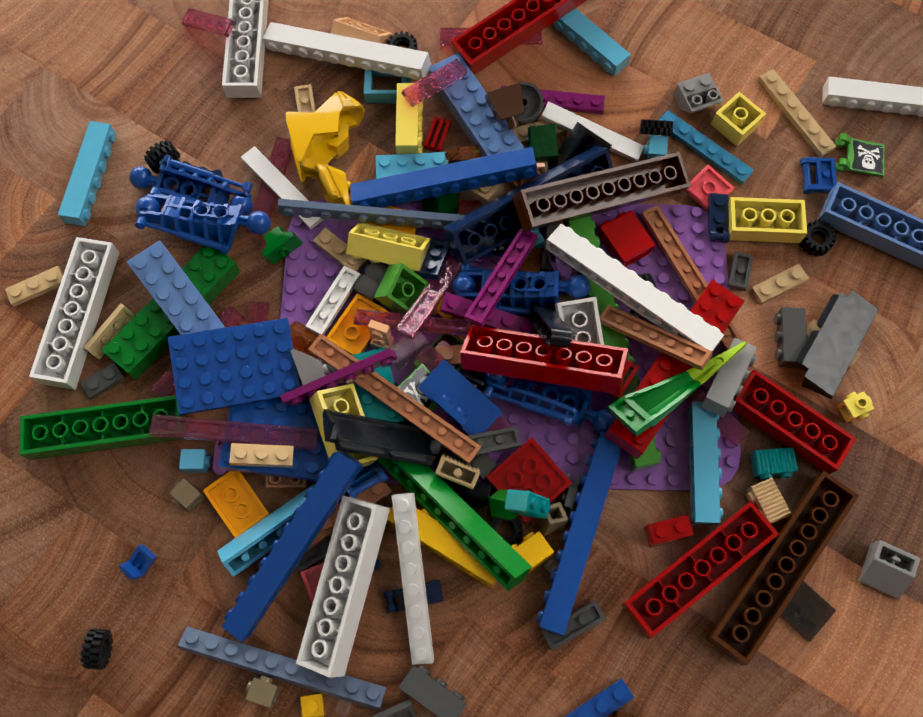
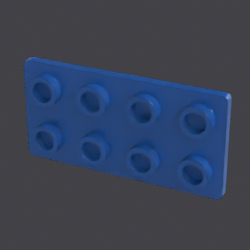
[418,359,502,435]

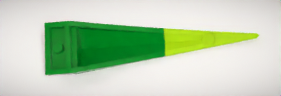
[608,341,746,437]

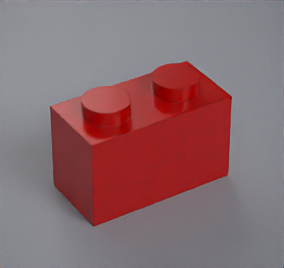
[644,515,694,548]

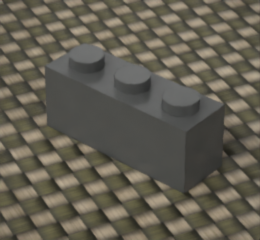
[774,307,807,368]
[399,664,467,717]

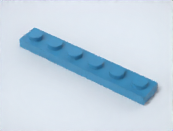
[659,110,754,185]

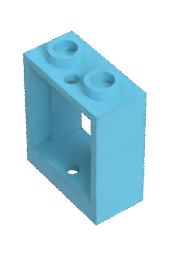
[364,70,411,104]

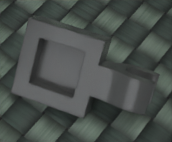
[560,473,581,511]

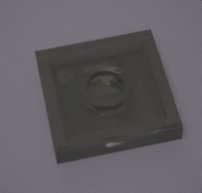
[780,581,836,642]

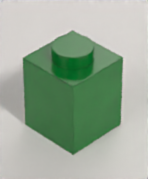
[489,489,519,520]

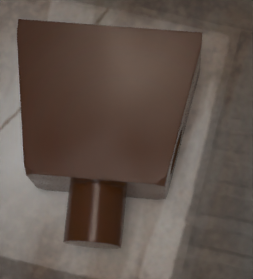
[484,83,524,130]

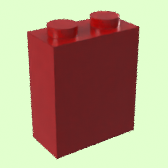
[598,210,656,267]

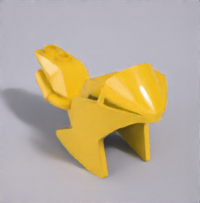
[286,91,365,205]

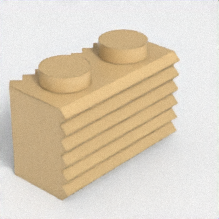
[435,453,480,489]
[746,478,792,524]

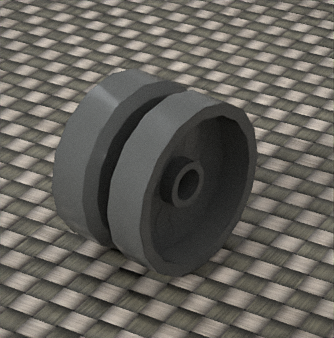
[517,82,544,125]

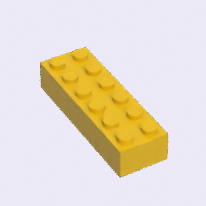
[387,506,497,589]

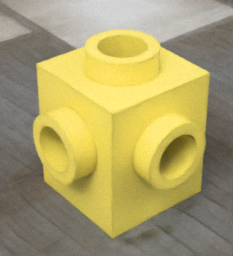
[837,392,875,423]

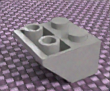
[673,73,724,113]
[858,540,921,599]

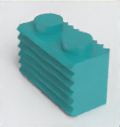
[749,447,798,481]
[505,489,550,519]

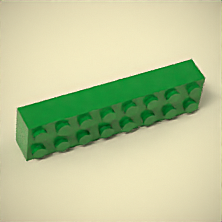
[101,246,241,380]
[19,395,188,460]

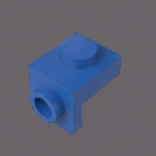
[119,544,157,580]

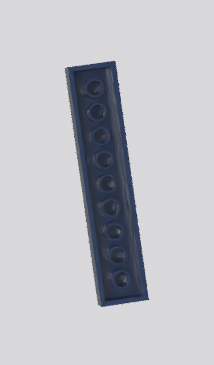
[443,146,613,265]

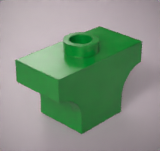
[262,226,303,265]

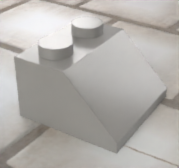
[291,349,335,385]

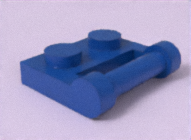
[800,157,837,194]
[347,460,388,498]

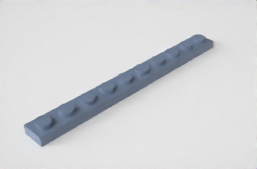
[278,199,465,229]
[178,627,386,711]

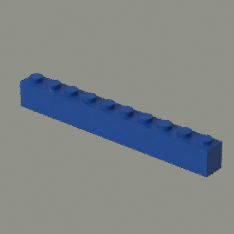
[350,147,538,208]
[536,431,621,637]
[222,451,364,642]

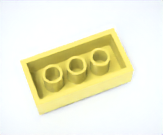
[396,83,423,154]
[728,197,807,243]
[346,222,431,272]
[309,383,379,467]

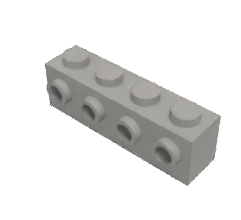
[701,337,757,418]

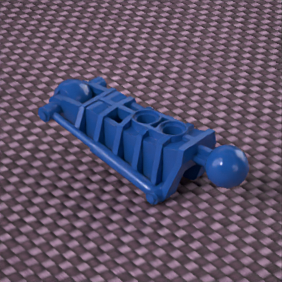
[129,155,253,230]
[135,187,271,254]
[452,263,591,316]
[483,373,616,433]

